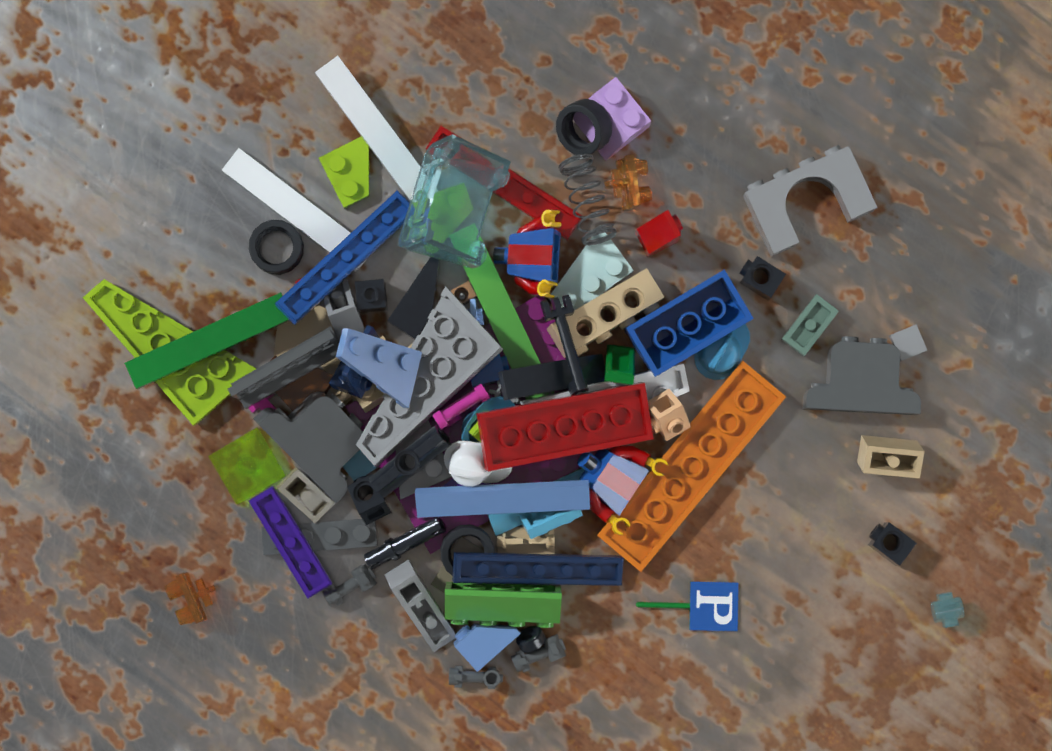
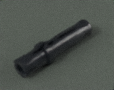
[364,517,446,570]

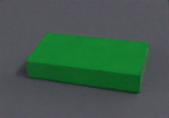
[604,345,635,385]

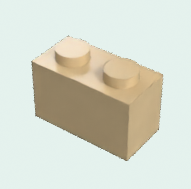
[857,435,925,478]

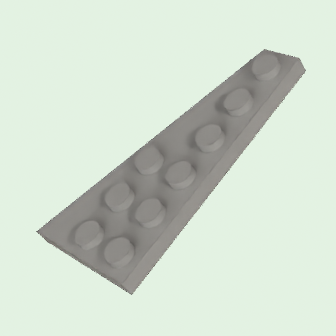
[356,286,503,467]

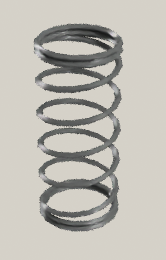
[558,154,617,246]

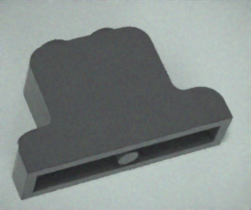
[803,336,921,415]
[253,391,363,503]

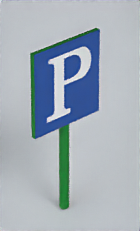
[636,581,739,631]

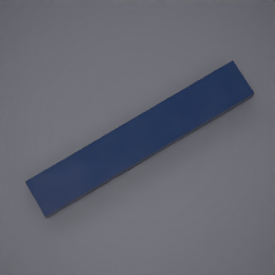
[452,552,624,586]

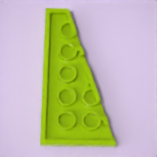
[82,279,256,426]

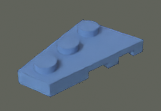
[336,328,422,408]

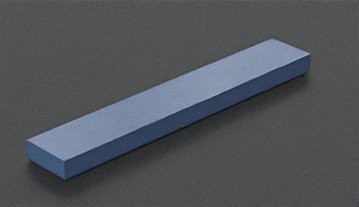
[415,480,590,518]

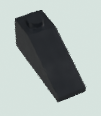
[387,250,441,340]

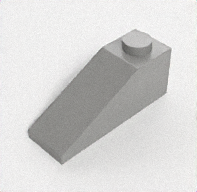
[385,559,456,652]

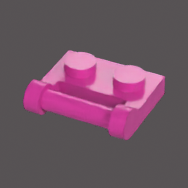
[432,384,490,429]

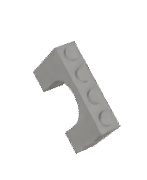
[743,145,878,257]

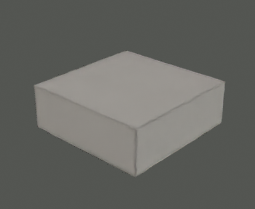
[889,324,927,362]

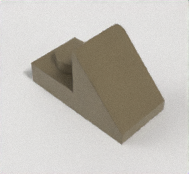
[276,467,335,523]

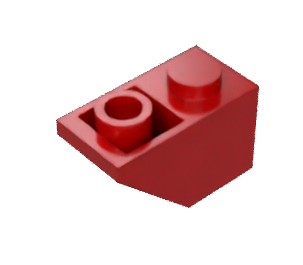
[635,210,683,257]

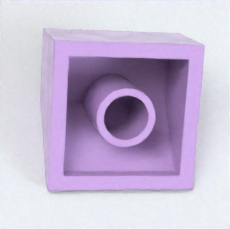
[573,77,651,161]

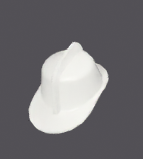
[444,441,512,487]

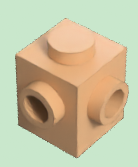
[648,389,691,441]

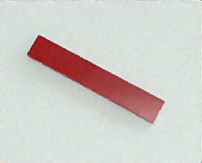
[426,126,582,241]

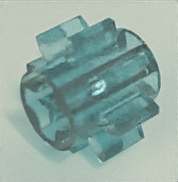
[930,592,964,628]

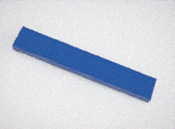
[275,190,414,325]

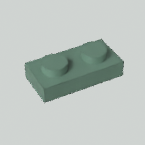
[781,294,839,357]

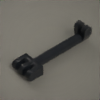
[540,295,589,395]

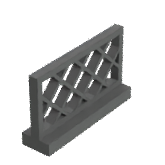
[228,326,340,409]

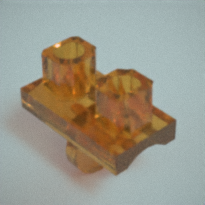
[604,155,652,211]
[164,572,216,625]

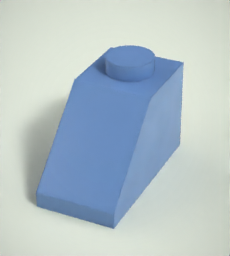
[453,623,520,672]

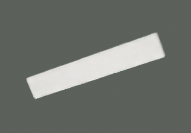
[315,56,439,202]
[222,148,367,273]

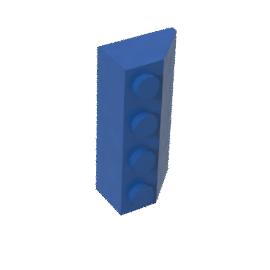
[624,269,754,377]

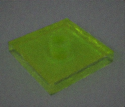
[208,427,287,505]

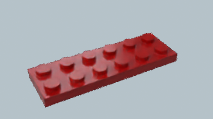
[476,382,654,472]

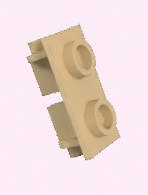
[497,527,555,554]

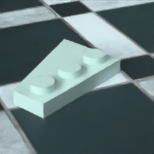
[548,225,634,310]

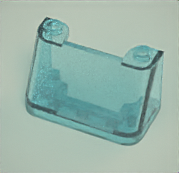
[399,134,511,268]

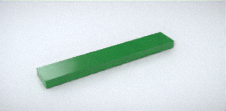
[124,292,290,390]

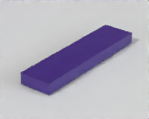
[249,486,333,599]

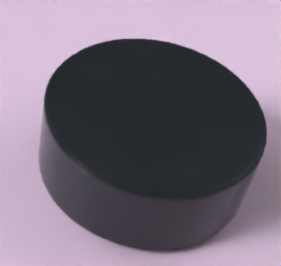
[516,626,546,653]

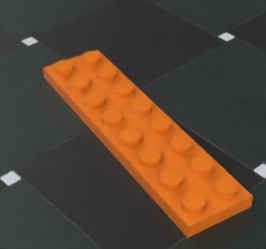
[597,360,786,572]

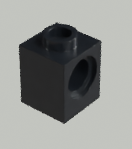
[739,256,786,301]
[355,279,388,313]
[347,474,392,525]
[868,522,917,566]

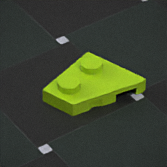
[319,136,370,209]

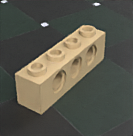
[547,268,664,358]

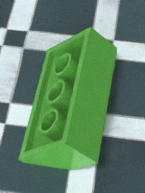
[445,582,562,628]

